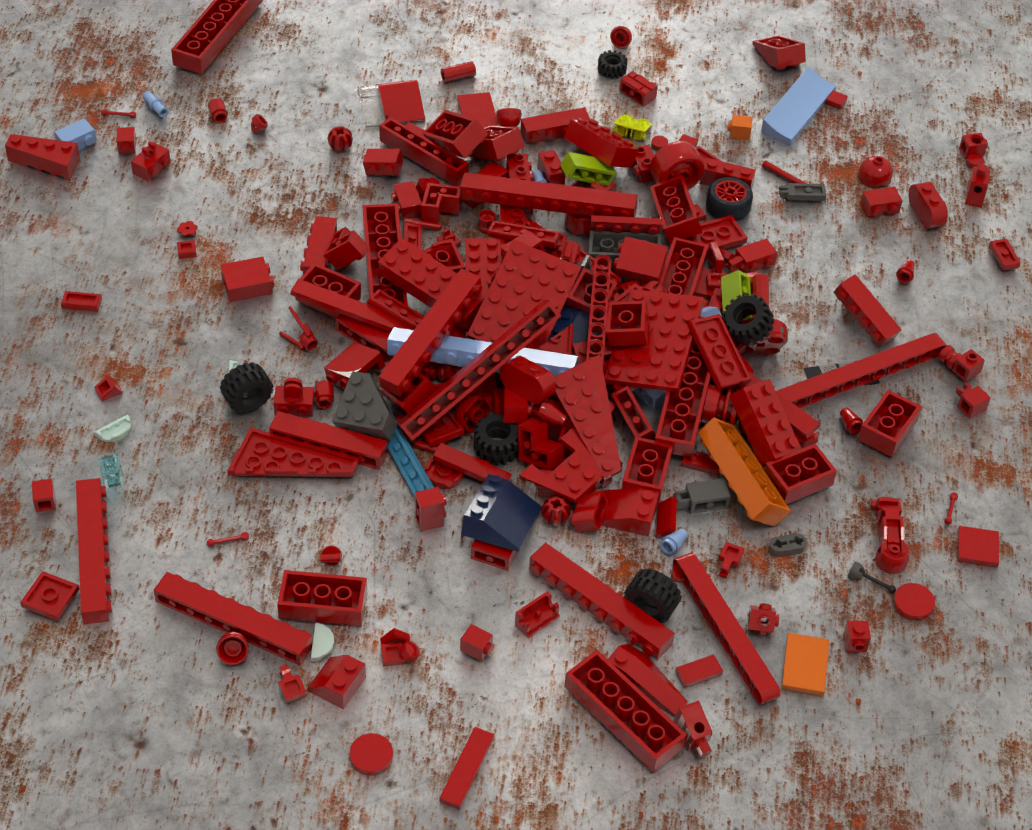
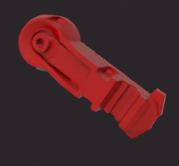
[870,497,910,574]

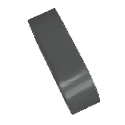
[768,534,807,557]

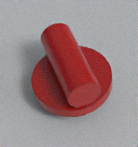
[320,545,342,565]

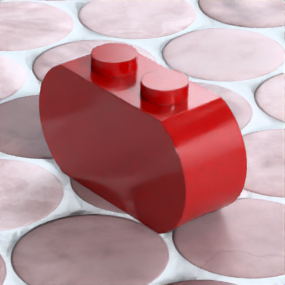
[908,181,948,229]
[500,355,556,405]

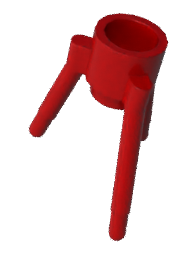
[279,306,318,351]

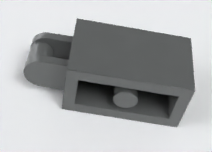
[673,478,731,514]

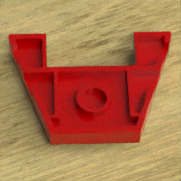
[519,427,603,503]

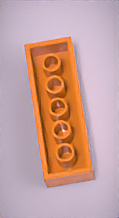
[698,417,791,527]

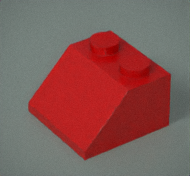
[307,655,366,709]

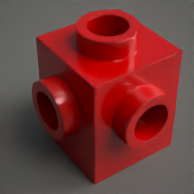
[748,603,779,635]

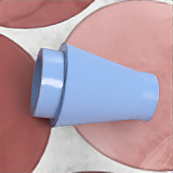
[660,529,688,555]

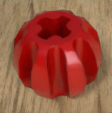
[327,126,353,152]
[541,496,571,526]

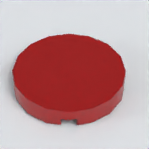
[425,459,464,489]
[893,583,935,620]
[349,733,394,775]

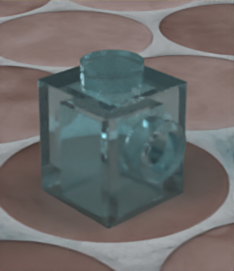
[98,454,125,488]

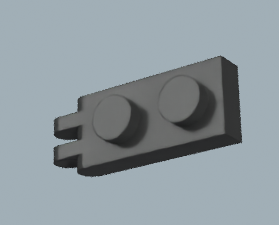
[779,183,826,201]

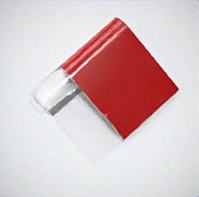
[355,79,425,128]

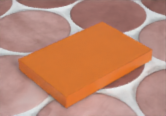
[781,633,830,696]

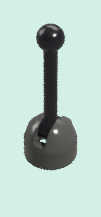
[848,561,896,593]

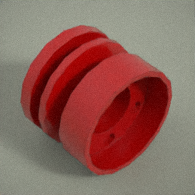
[701,384,739,425]

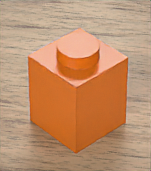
[727,115,753,140]

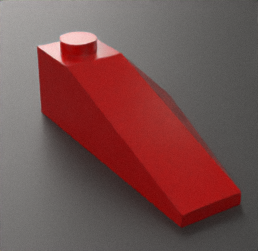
[421,239,465,273]
[608,644,688,717]

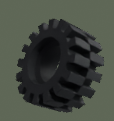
[598,50,627,79]

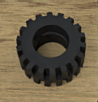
[723,293,774,346]
[220,362,273,414]
[473,413,519,465]
[624,569,682,623]

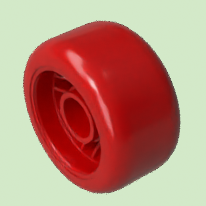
[650,141,704,190]

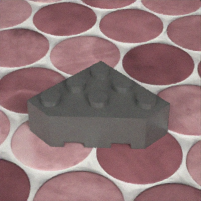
[332,371,397,441]

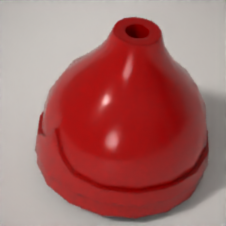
[496,108,522,127]
[216,632,249,665]

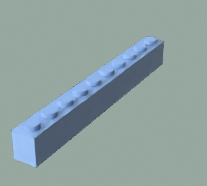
[387,327,578,376]

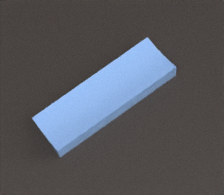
[761,66,836,145]

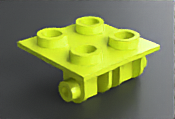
[613,114,653,141]

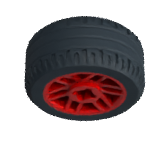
[706,177,753,220]

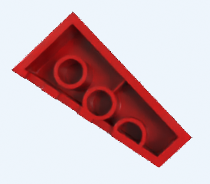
[5,134,80,181]

